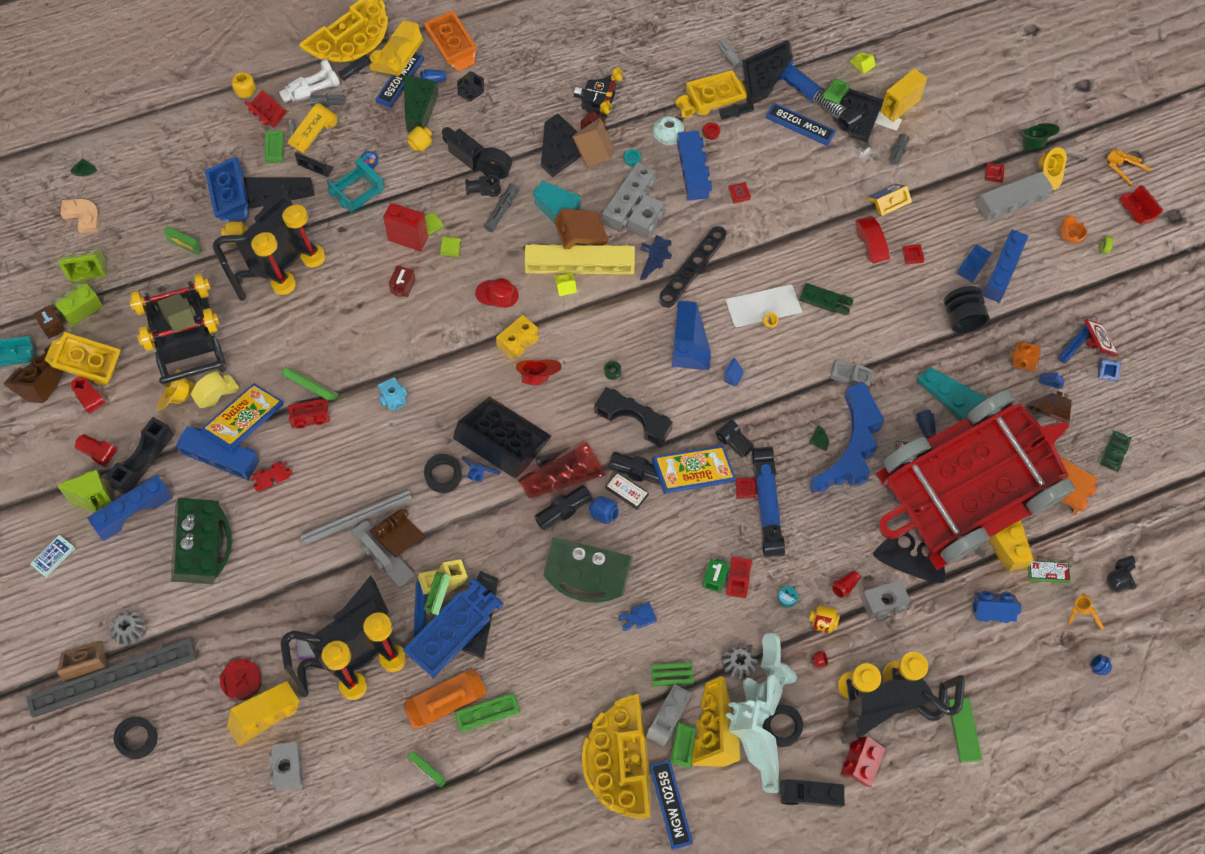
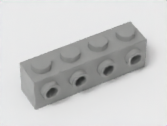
[602,162,657,233]
[977,171,1053,221]

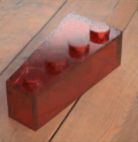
[517,440,606,499]

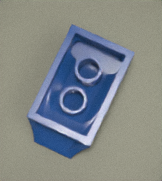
[205,157,248,222]

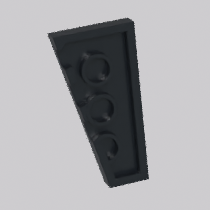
[243,177,315,209]
[461,571,499,660]

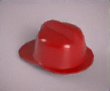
[475,278,519,308]
[516,359,562,386]

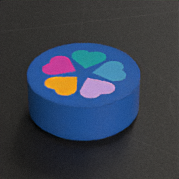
[361,151,378,169]

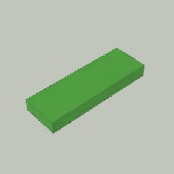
[282,367,339,400]
[454,692,520,733]
[948,698,982,763]

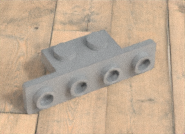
[351,520,415,588]

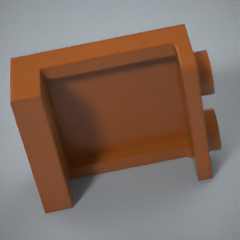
[554,209,609,249]

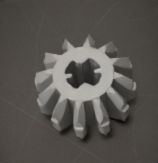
[108,610,146,646]
[722,644,758,680]

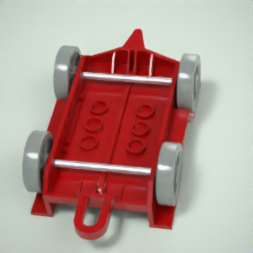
[875,389,1076,570]

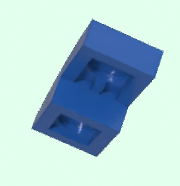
[957,244,992,283]

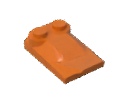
[423,10,477,71]

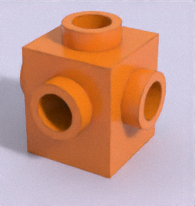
[1010,342,1041,372]

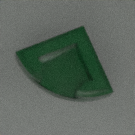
[70,159,97,177]
[809,425,829,451]

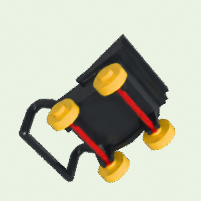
[213,182,326,301]
[129,273,227,388]
[280,576,407,700]
[837,652,965,744]

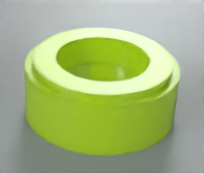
[1099,235,1113,254]

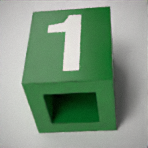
[702,559,730,593]

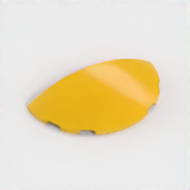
[299,0,388,62]
[582,694,651,819]

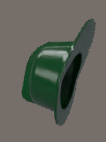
[1019,123,1060,151]

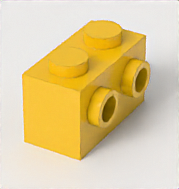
[496,315,539,360]

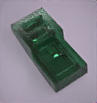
[1100,430,1131,472]

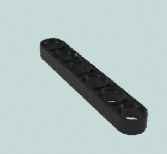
[659,226,726,308]

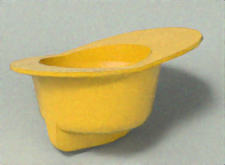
[1038,147,1067,190]
[157,369,194,411]

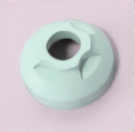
[653,116,684,145]

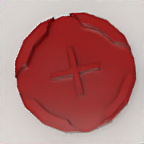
[220,659,262,701]

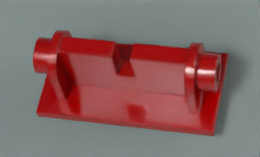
[250,461,292,492]

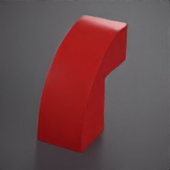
[855,216,890,264]

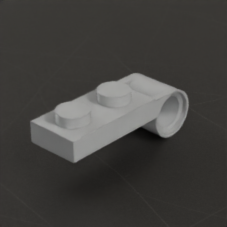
[646,684,693,748]

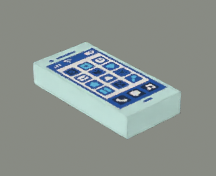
[30,535,75,578]

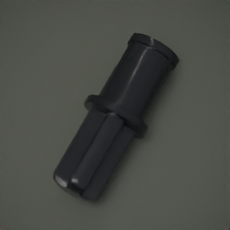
[338,55,371,81]
[719,102,754,120]

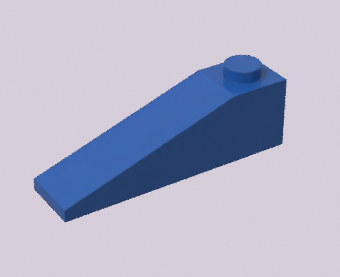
[672,301,711,370]

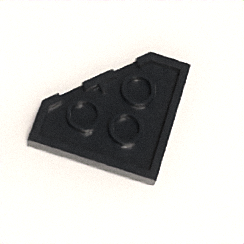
[742,40,793,104]
[840,88,884,142]
[541,113,581,177]

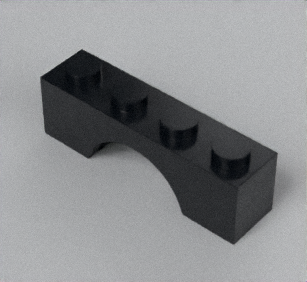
[595,387,673,448]
[105,417,174,495]

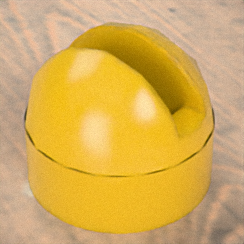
[763,312,778,328]

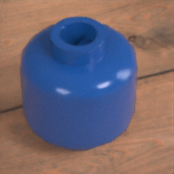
[589,496,619,524]

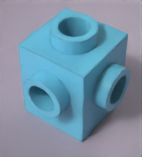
[378,377,407,412]

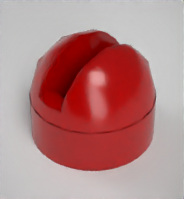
[811,650,828,668]

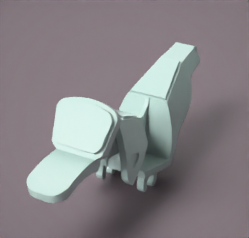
[726,633,797,793]

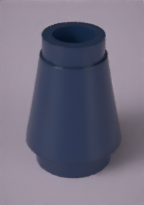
[915,410,936,439]

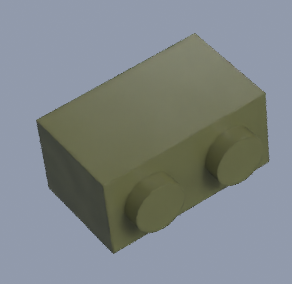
[157,293,196,333]

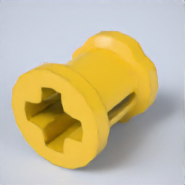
[675,95,696,118]

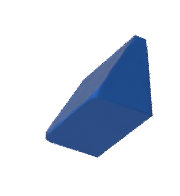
[724,358,744,386]
[1098,359,1121,381]

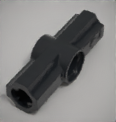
[608,452,660,485]
[534,485,592,531]

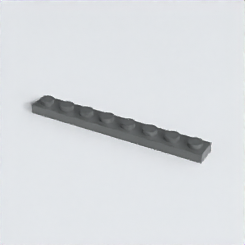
[26,639,197,718]

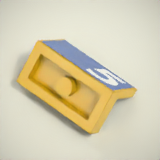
[867,183,912,216]

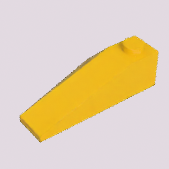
[691,676,740,767]

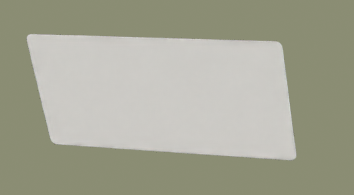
[726,284,802,327]

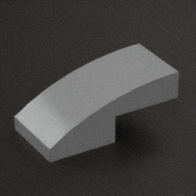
[830,360,874,388]

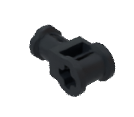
[465,174,501,197]

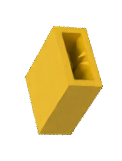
[881,68,927,122]

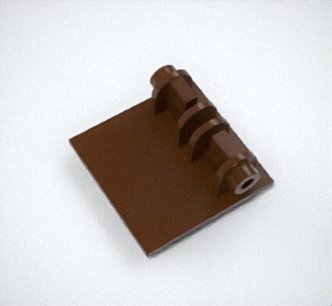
[369,509,425,558]

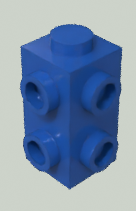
[972,591,1021,623]

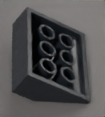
[453,397,551,479]

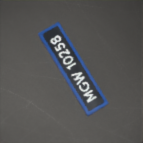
[375,52,424,108]
[766,103,836,146]
[649,760,693,850]

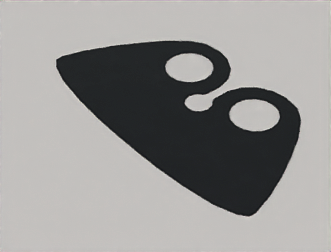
[873,533,946,583]

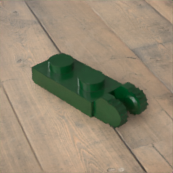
[799,283,853,315]

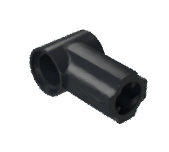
[715,420,754,458]

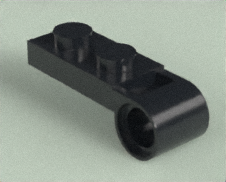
[781,779,845,808]

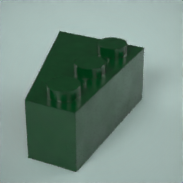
[404,75,438,132]

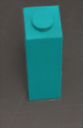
[533,181,581,224]

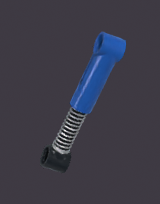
[779,60,862,132]

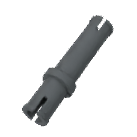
[483,184,519,232]

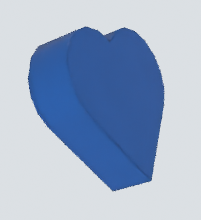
[1039,372,1065,389]

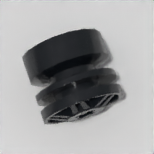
[943,286,990,333]

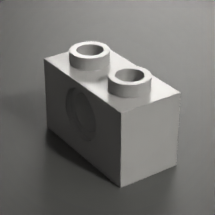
[627,194,665,239]
[861,579,910,620]
[269,741,304,792]

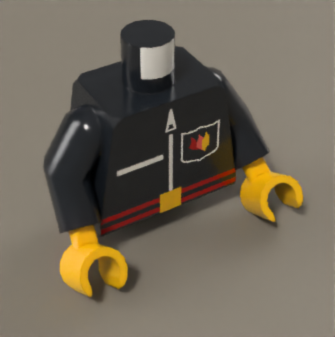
[574,67,623,118]

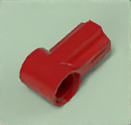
[74,434,117,467]

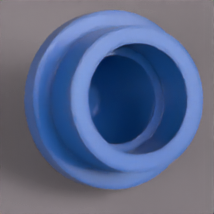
[1090,654,1112,676]

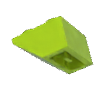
[58,470,113,513]

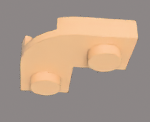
[61,199,99,233]

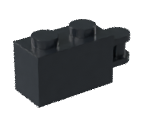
[442,127,485,171]

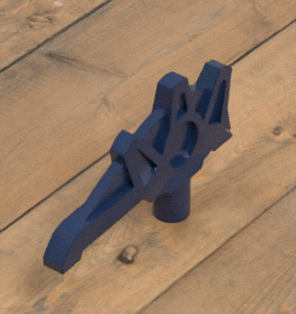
[640,235,672,281]

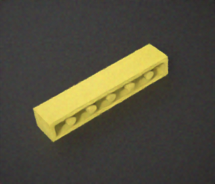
[525,244,635,274]

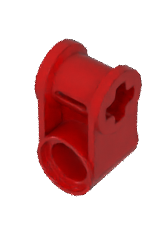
[71,377,106,414]

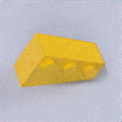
[988,520,1033,572]
[227,681,299,747]

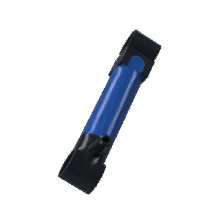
[752,447,785,557]

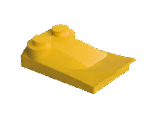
[369,20,424,76]
[685,70,748,115]
[45,332,121,386]

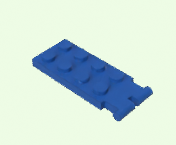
[403,578,504,679]

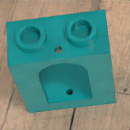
[327,157,385,213]

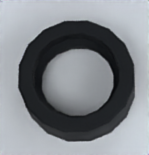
[477,147,513,179]
[424,454,462,493]
[763,704,804,747]
[113,716,158,759]

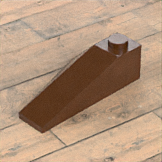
[4,344,63,403]
[1025,391,1072,424]

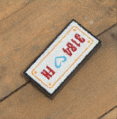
[606,472,649,510]

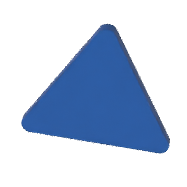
[461,456,501,482]

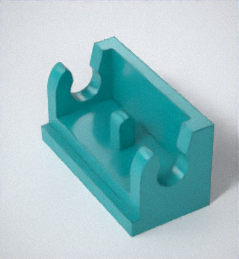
[0,336,36,366]

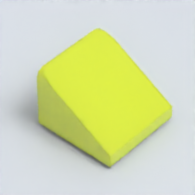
[850,52,876,74]
[554,273,577,296]

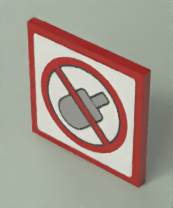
[1084,319,1119,357]

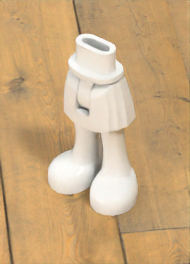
[279,59,340,103]

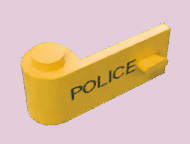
[287,103,337,154]

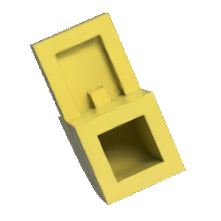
[190,371,239,408]
[418,559,467,595]

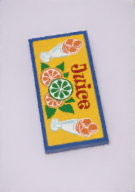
[201,383,283,451]
[652,446,736,494]

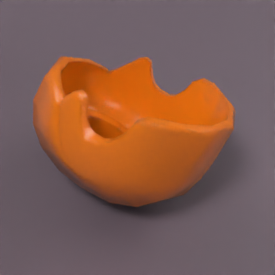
[1059,216,1087,244]

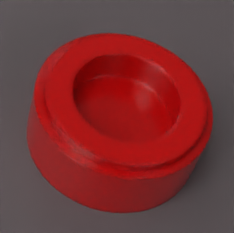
[703,122,720,140]

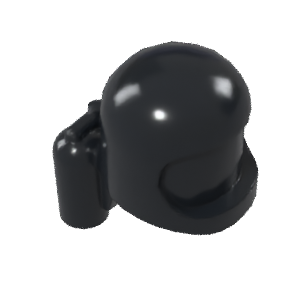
[1106,555,1136,593]

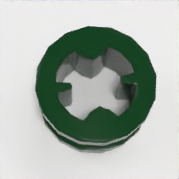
[604,361,621,380]

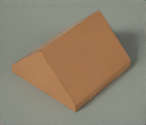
[572,118,614,167]
[57,640,108,682]

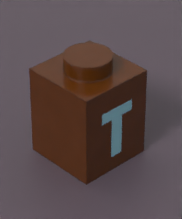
[33,305,65,339]

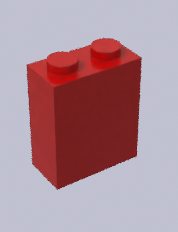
[383,203,428,252]

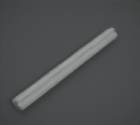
[300,490,412,545]

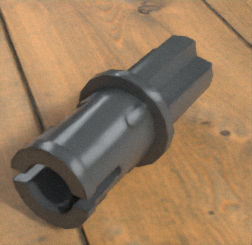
[310,93,345,107]
[889,134,910,165]

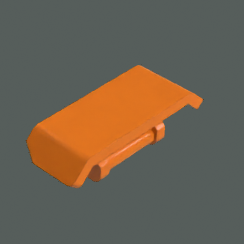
[404,669,487,729]

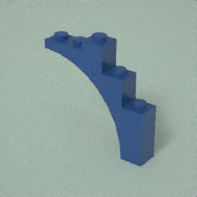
[809,382,884,493]

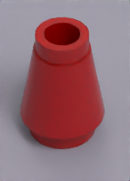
[832,570,861,598]

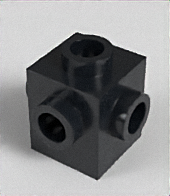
[457,71,484,102]

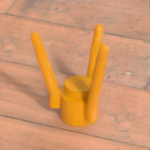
[1107,148,1151,186]
[1068,593,1104,630]

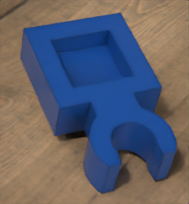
[619,602,657,631]

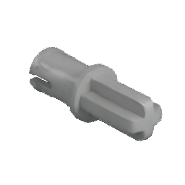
[718,39,743,69]

